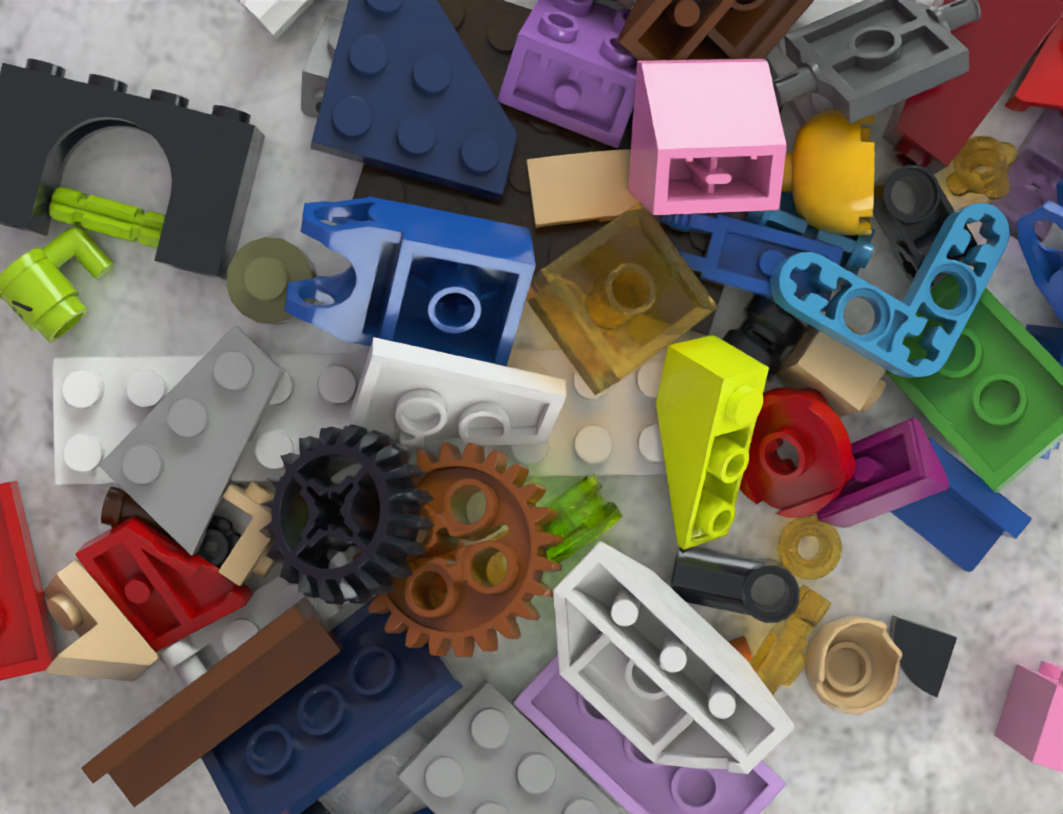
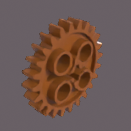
[353,442,563,657]

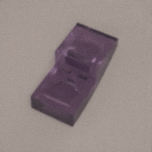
[987,108,1063,243]

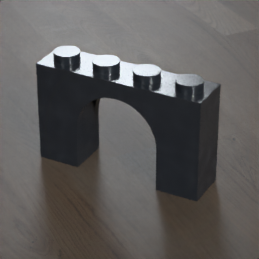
[0,58,265,281]

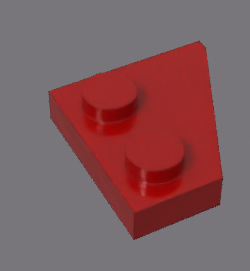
[75,516,253,652]

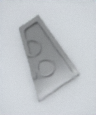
[99,325,285,556]

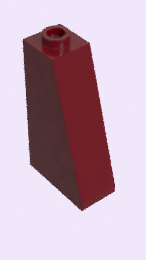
[882,0,1063,175]

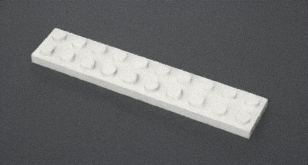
[52,348,667,485]

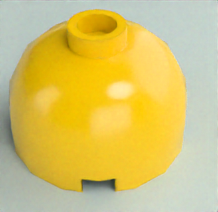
[781,108,875,235]

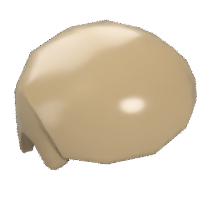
[804,616,902,715]

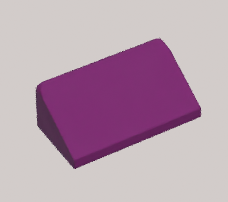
[817,418,950,528]

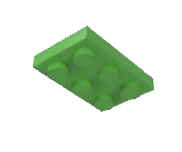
[885,274,1063,494]

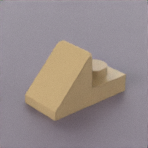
[43,559,160,681]

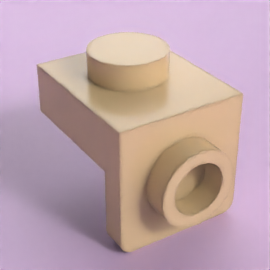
[218,481,276,586]

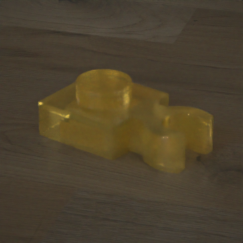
[749,584,831,695]

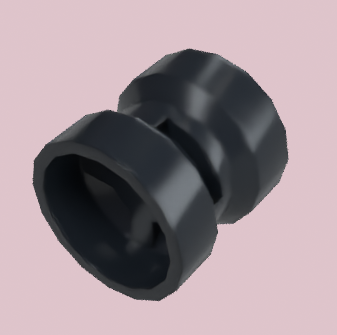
[722,294,807,382]

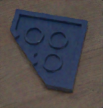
[310,0,518,201]

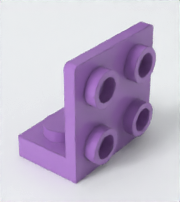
[497,0,637,148]

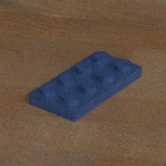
[201,595,463,814]

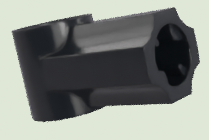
[670,546,800,623]

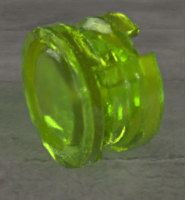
[543,473,623,563]

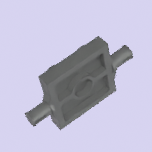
[772,0,981,124]

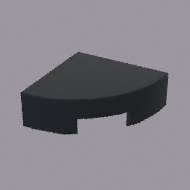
[889,615,957,698]

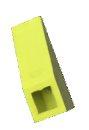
[656,335,769,550]

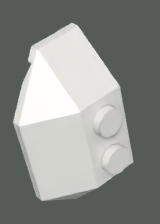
[553,541,794,774]

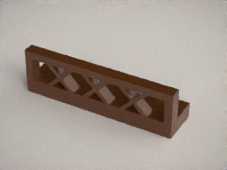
[81,596,344,808]

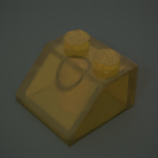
[526,202,719,395]

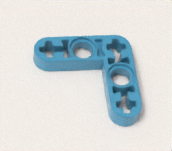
[770,203,1010,378]

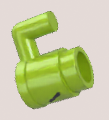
[0,226,115,343]

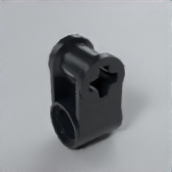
[873,165,978,288]

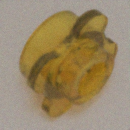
[946,136,1018,200]

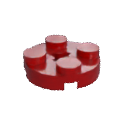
[739,387,856,518]

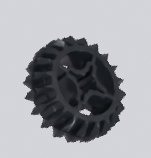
[259,424,434,605]

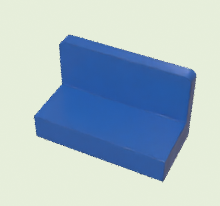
[890,438,1032,572]

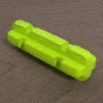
[49,186,165,249]

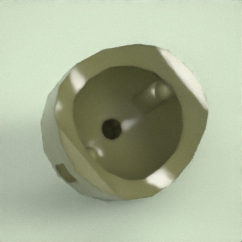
[226,237,318,325]

